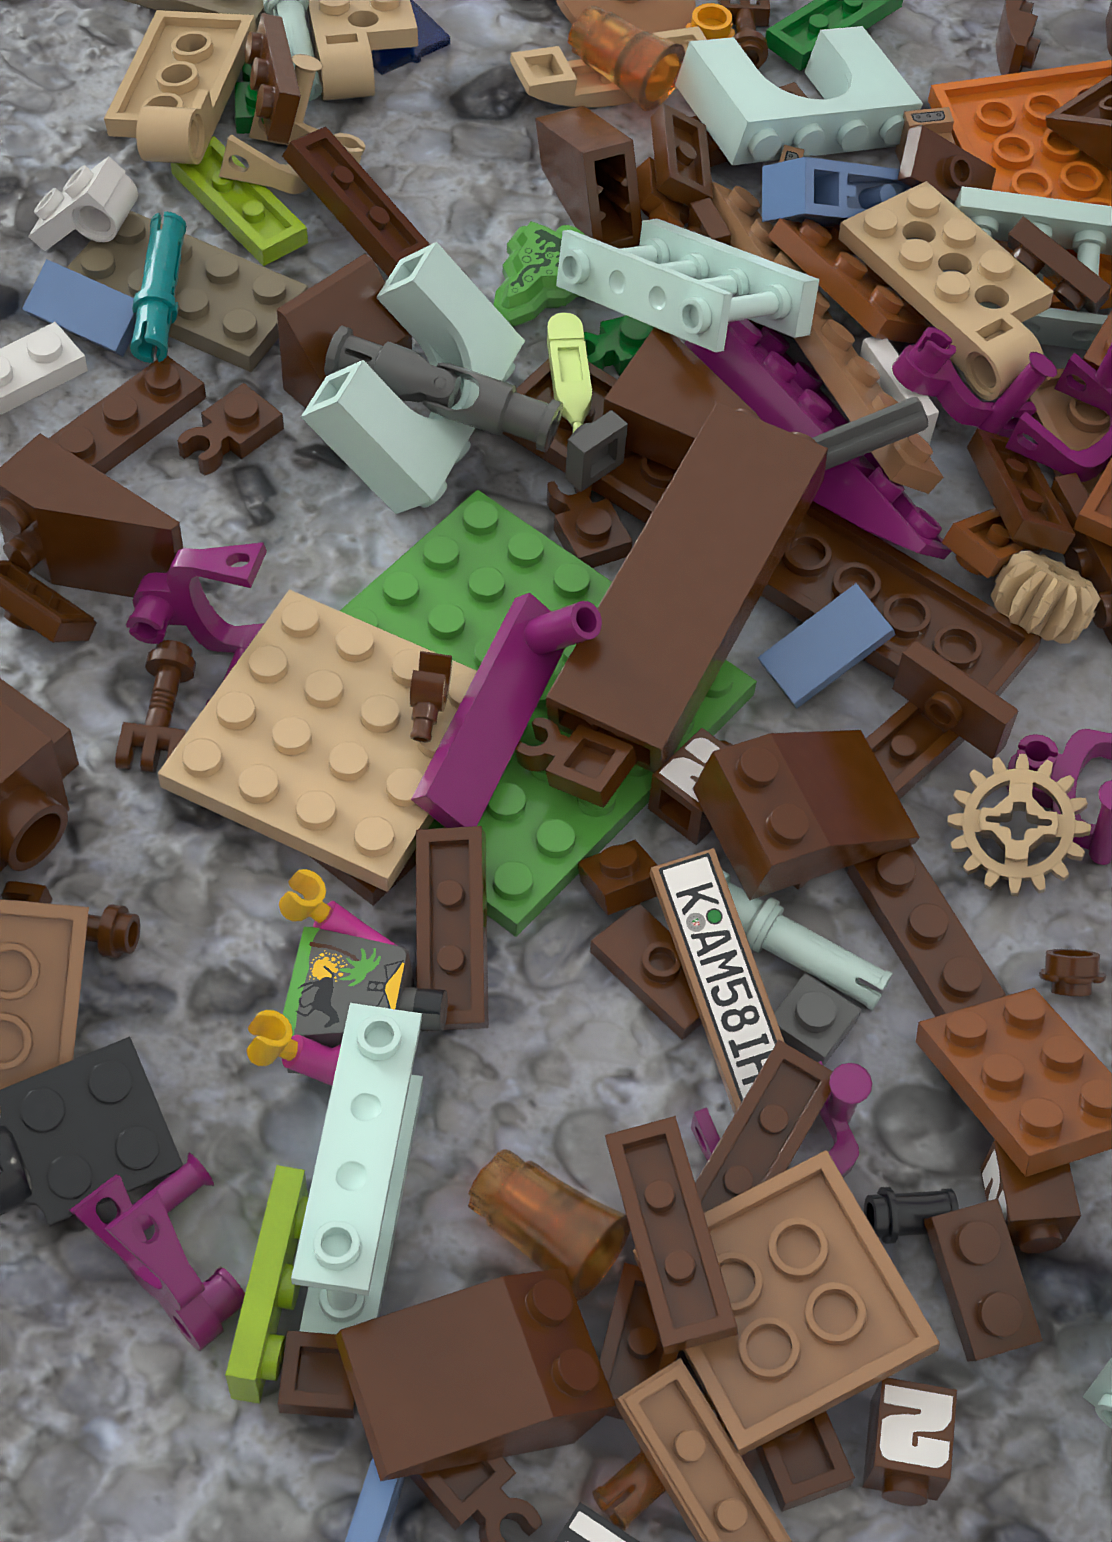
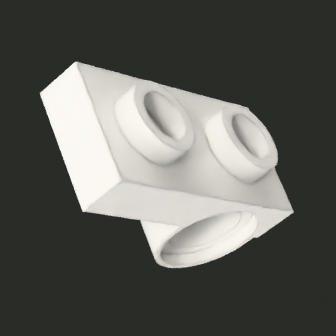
[28,156,138,251]

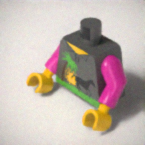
[246,869,448,1086]

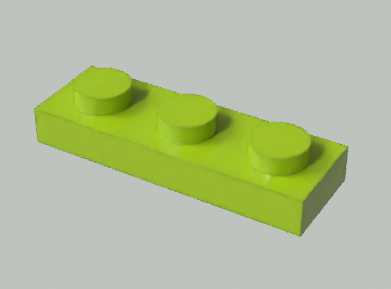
[170,136,308,266]
[225,1165,309,1404]

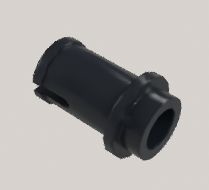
[864,1187,959,1244]

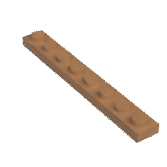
[712,181,944,494]

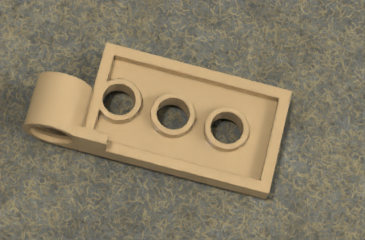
[307,0,418,101]
[104,10,257,164]
[838,181,1054,401]

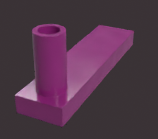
[411,593,602,828]

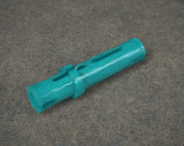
[130,211,187,363]

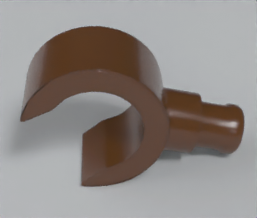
[410,651,452,742]

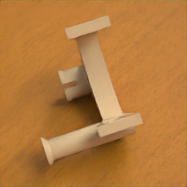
[219,54,366,194]

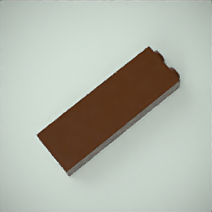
[546,402,828,773]

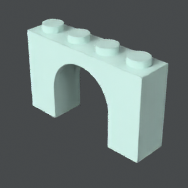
[675,26,923,165]
[301,242,525,514]

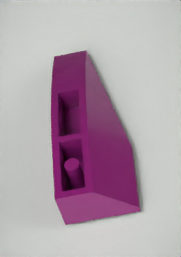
[684,319,952,560]

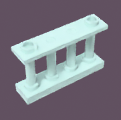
[955,186,1112,350]
[556,219,819,352]
[291,1003,423,1334]

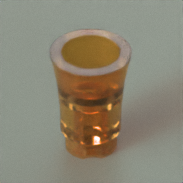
[567,5,685,111]
[468,1149,630,1301]

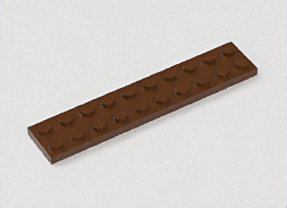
[502,358,1042,696]

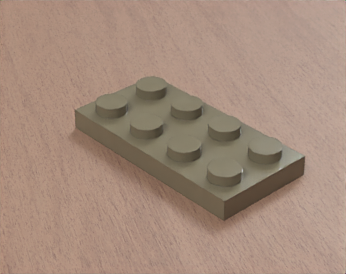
[66,211,308,372]

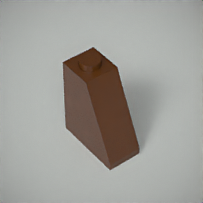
[535,106,642,249]
[603,327,757,471]

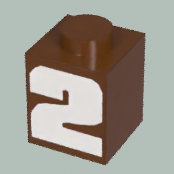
[648,728,733,845]
[980,1140,1081,1253]
[862,1378,957,1506]

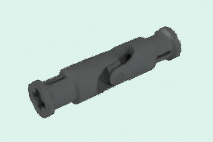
[324,325,563,452]

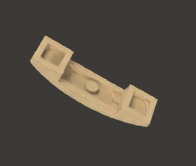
[510,26,707,107]

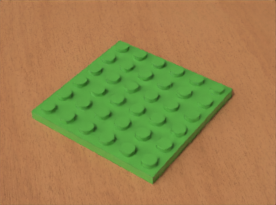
[340,489,757,937]

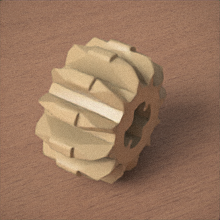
[990,551,1100,644]

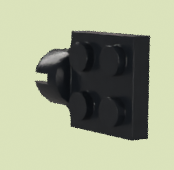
[0,1036,183,1227]

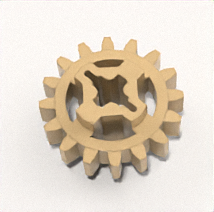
[947,754,1091,896]

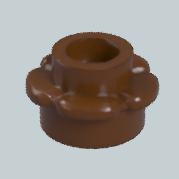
[1039,949,1106,996]

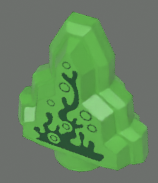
[493,221,584,327]

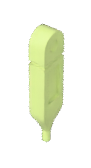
[547,313,592,433]

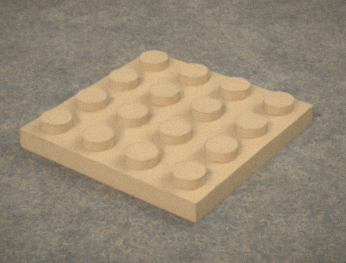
[158,589,477,892]

